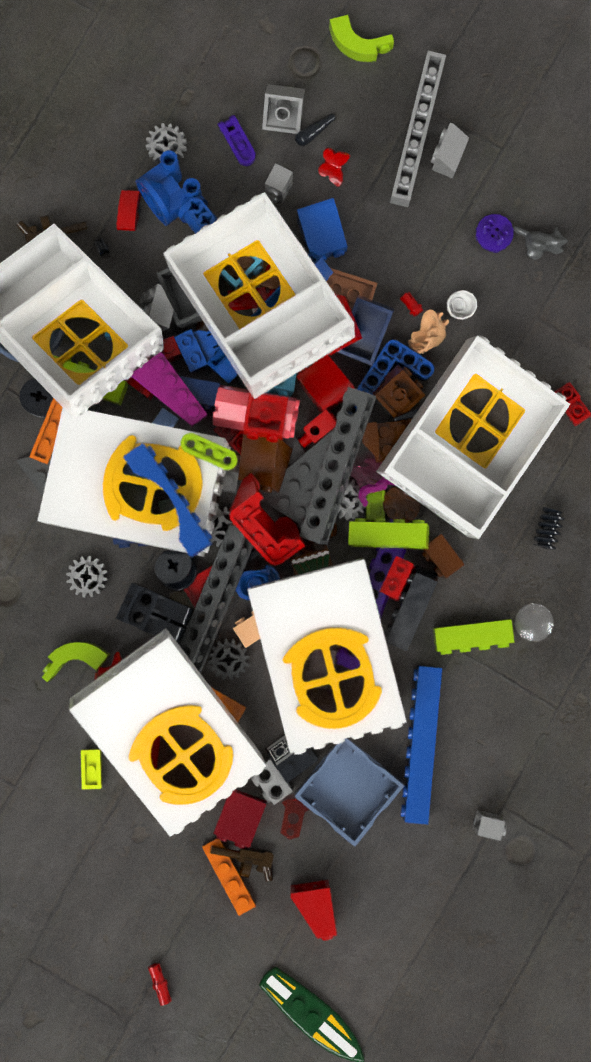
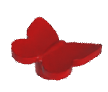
[318,148,350,187]

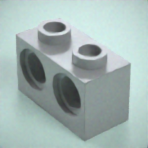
[265,163,293,204]
[251,758,293,805]
[472,810,507,841]

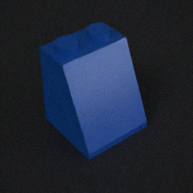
[297,198,347,261]

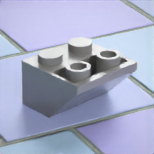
[431,123,469,178]
[140,284,174,332]

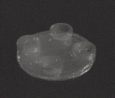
[515,603,553,642]

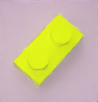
[81,749,102,789]

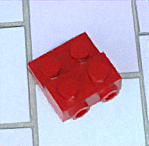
[243,392,288,443]

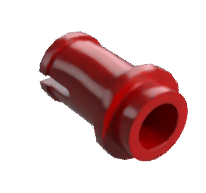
[400,292,423,317]

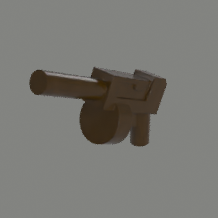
[16,215,87,243]
[210,846,274,882]

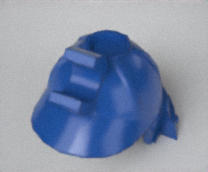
[236,565,280,600]

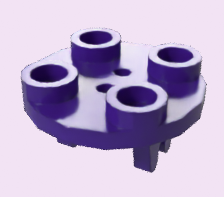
[475,214,514,253]

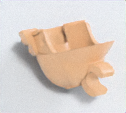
[407,309,449,354]

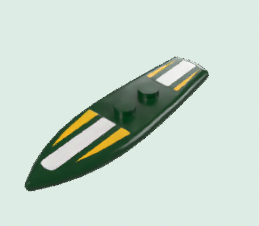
[259,967,365,1062]

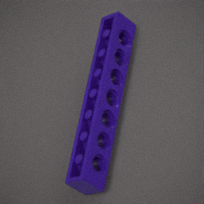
[336,519,407,670]

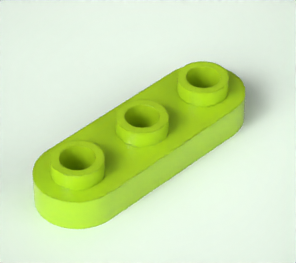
[181,433,237,470]

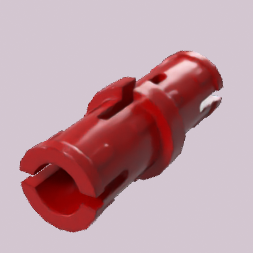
[148,963,172,1006]

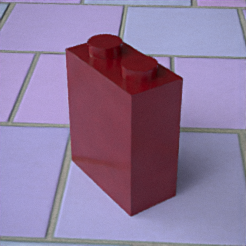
[213,789,267,849]

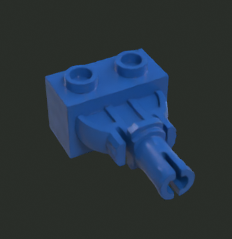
[174,329,220,373]

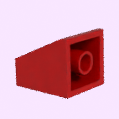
[296,355,355,413]
[290,879,337,940]

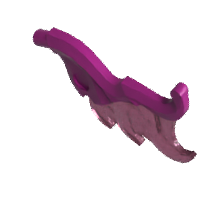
[350,459,395,507]

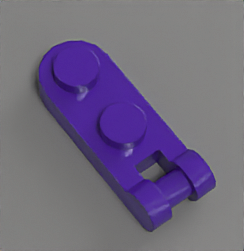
[217,115,256,166]

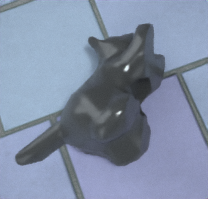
[513,226,568,260]

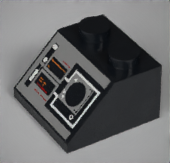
[265,734,319,783]

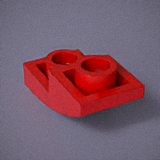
[116,190,141,231]
[555,382,591,426]
[213,426,243,455]

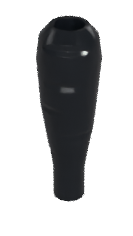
[295,113,336,147]

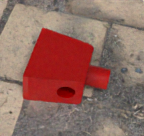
[298,409,337,448]

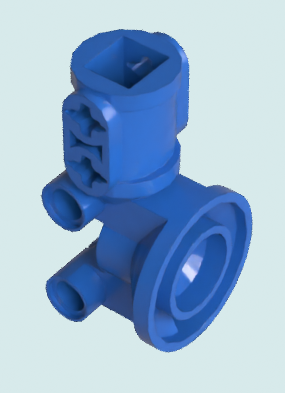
[135,150,218,234]

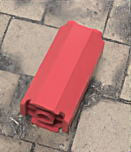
[213,385,300,439]

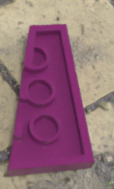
[131,352,208,427]

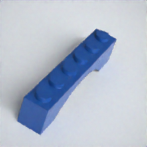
[123,443,212,558]

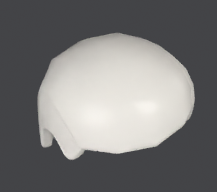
[446,290,477,320]

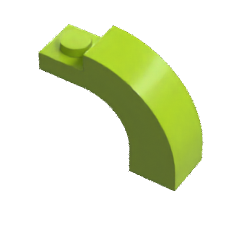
[329,15,394,62]
[41,642,111,682]

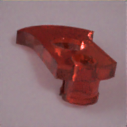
[280,799,310,840]

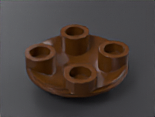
[383,486,421,523]

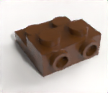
[372,365,425,417]

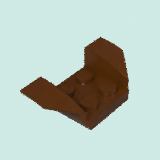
[362,418,413,463]

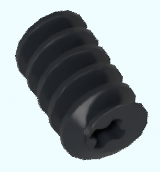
[533,507,565,550]

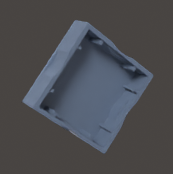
[294,738,404,847]

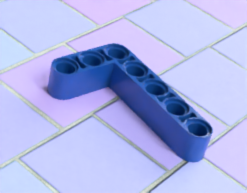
[353,340,434,411]

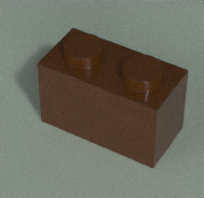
[421,534,465,579]

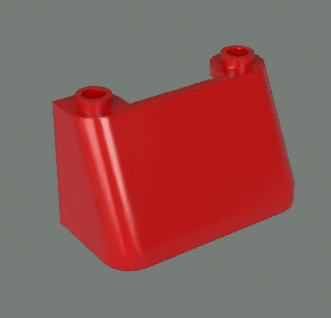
[229,473,305,565]

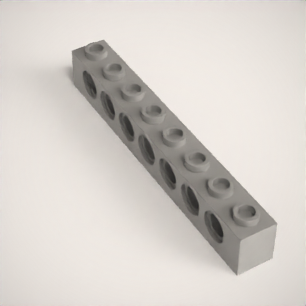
[390,51,446,207]

